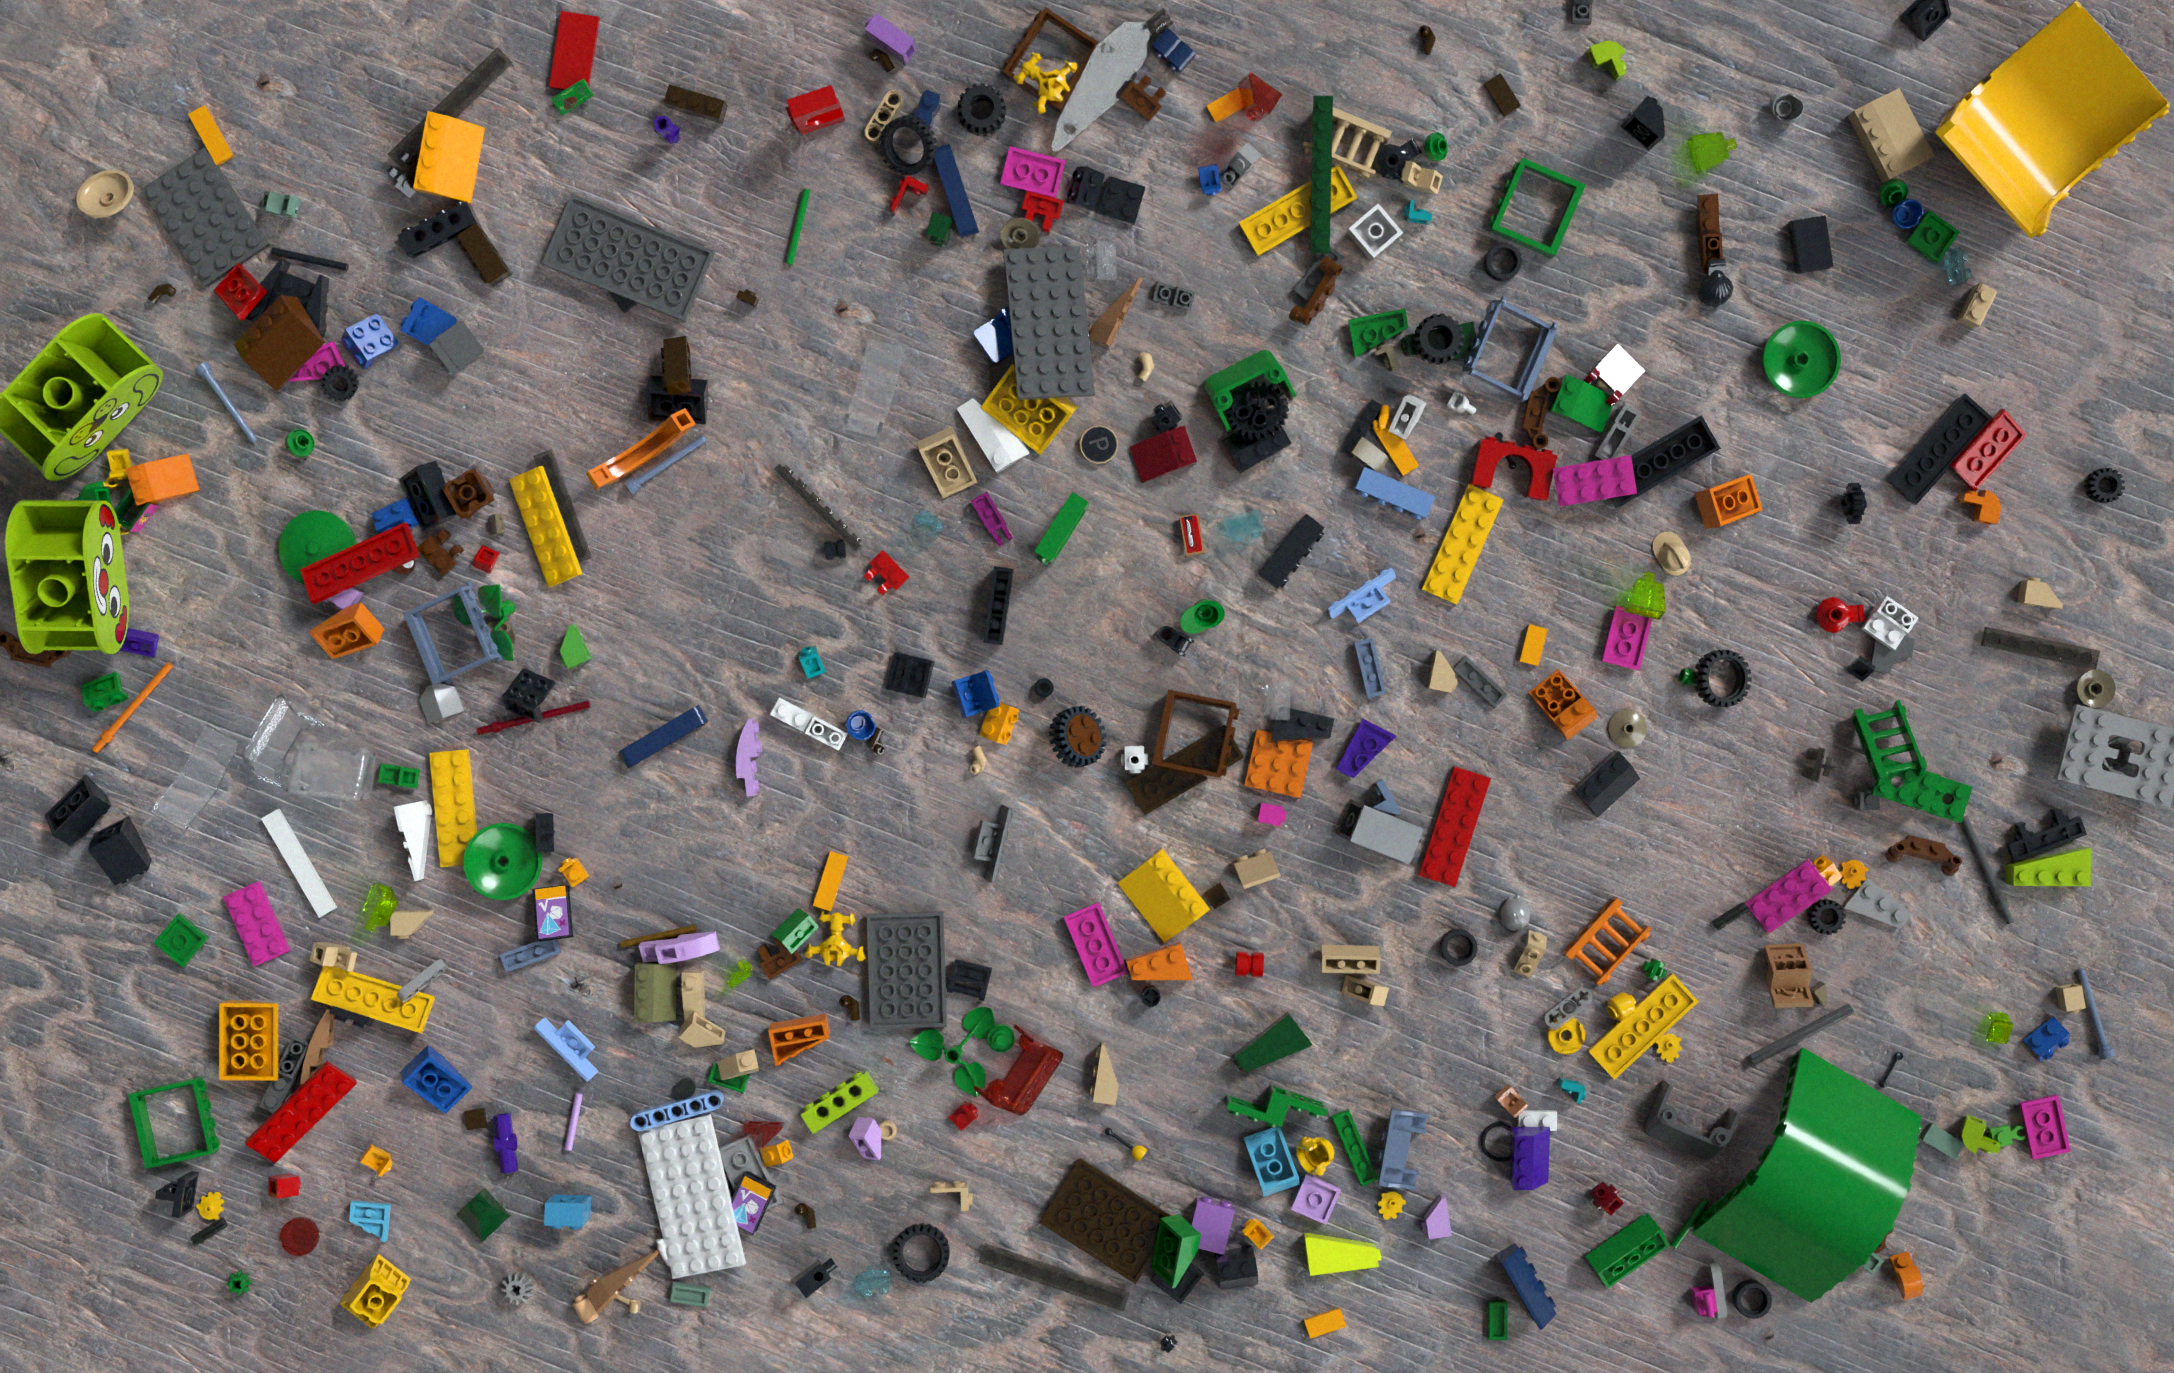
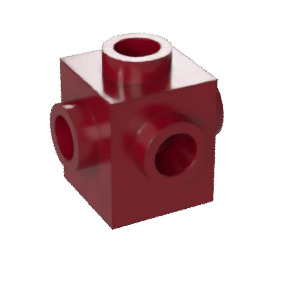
[1589,1181,1624,1216]

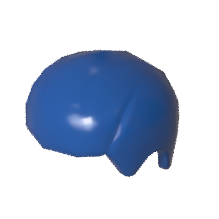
[1891,199,1924,229]
[845,710,876,740]

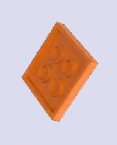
[1244,729,1313,798]

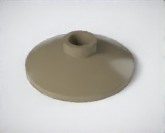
[1001,217,1039,249]
[2076,670,2116,708]
[1608,709,1647,748]

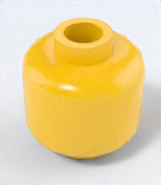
[1606,992,1636,1021]

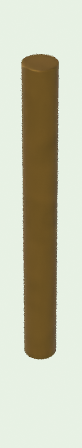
[620,924,697,948]

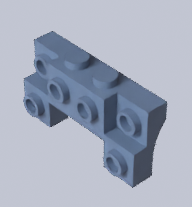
[1378,1108,1429,1191]

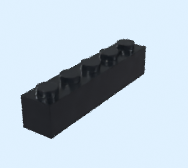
[1341,399,1382,458]

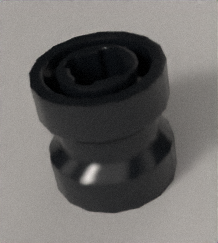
[824,539,846,560]
[1141,986,1161,1007]

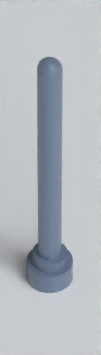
[194,362,257,443]
[625,436,706,494]
[2077,968,2115,1059]

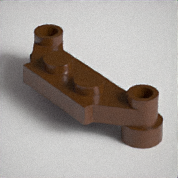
[1289,256,1343,326]
[1521,377,1561,449]
[0,631,71,668]
[1885,835,1962,876]

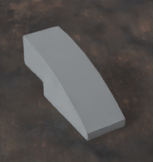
[1595,402,1642,460]

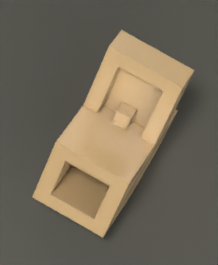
[1401,161,1443,194]
[309,942,357,971]

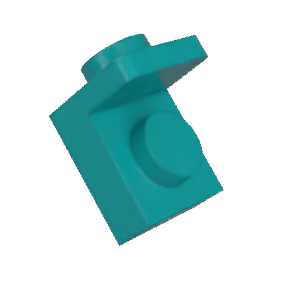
[1404,199,1432,225]
[798,645,826,679]
[1558,1077,1586,1104]

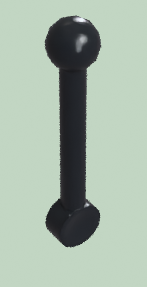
[1495,432,1516,469]
[1879,1052,1903,1088]

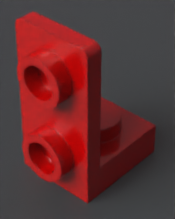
[889,175,929,215]

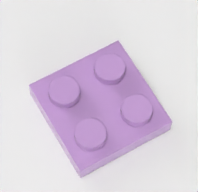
[1291,1173,1341,1225]

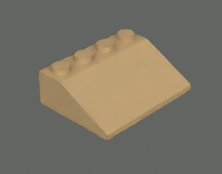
[1847,88,1934,184]

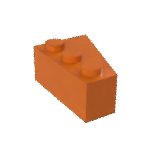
[1126,941,1193,980]
[768,1013,830,1067]

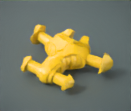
[1013,52,1077,114]
[804,911,866,966]

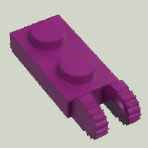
[971,491,1013,547]

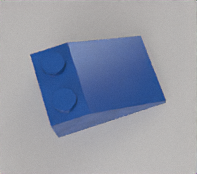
[401,1045,472,1114]

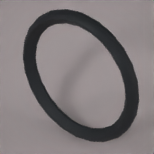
[1481,1121,1515,1162]

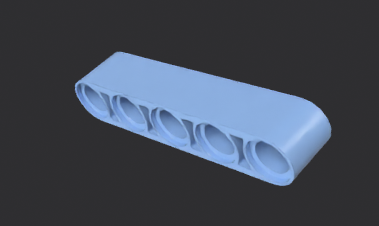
[630,1090,724,1131]

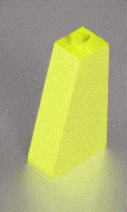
[1304,1233,1381,1276]

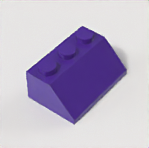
[1510,1127,1550,1190]

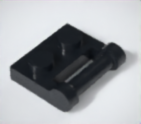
[947,959,992,1001]

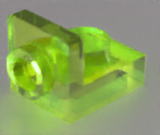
[727,958,753,989]
[1986,1012,2014,1044]

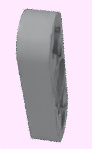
[396,959,448,1003]
[1544,988,1592,1030]
[1708,1263,1727,1319]

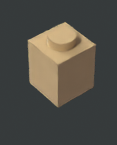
[2056,983,2086,1014]

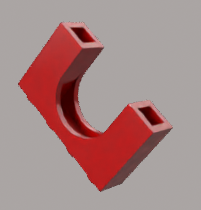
[785,85,846,135]
[1470,436,1557,502]

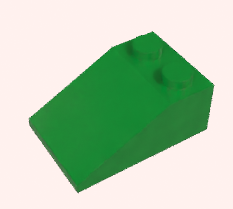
[1548,374,1613,434]
[1151,1214,1201,1288]

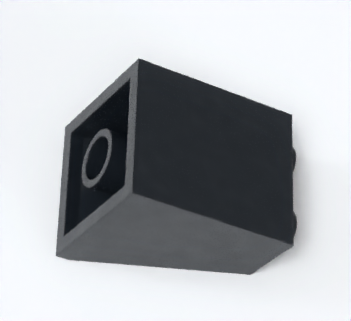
[88,816,152,885]
[1215,1246,1258,1290]

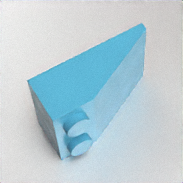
[1244,1126,1300,1197]

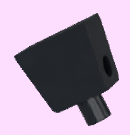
[794,1258,838,1298]

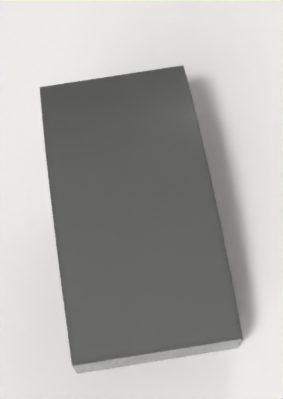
[1571,0,1593,25]
[1151,282,1195,311]

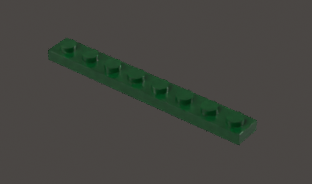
[1310,96,1333,253]

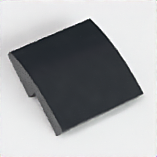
[886,652,935,698]

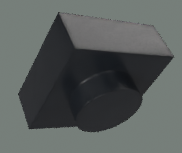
[1847,655,1876,682]

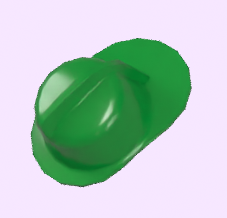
[1180,599,1225,634]

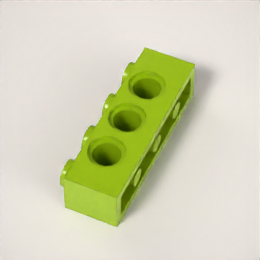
[801,1070,879,1134]

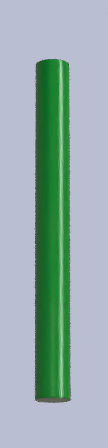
[785,188,811,265]

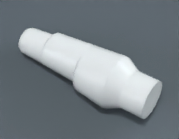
[656,1238,669,1266]

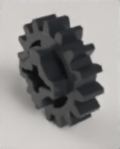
[1841,482,1867,524]

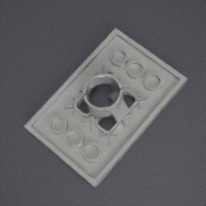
[2055,704,2174,808]

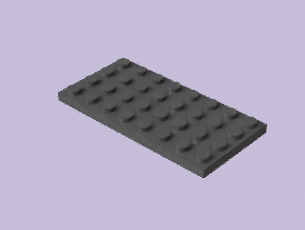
[542,194,715,323]
[1003,246,1095,400]

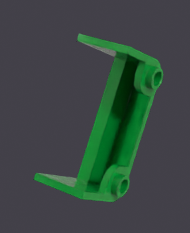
[1203,350,1297,433]

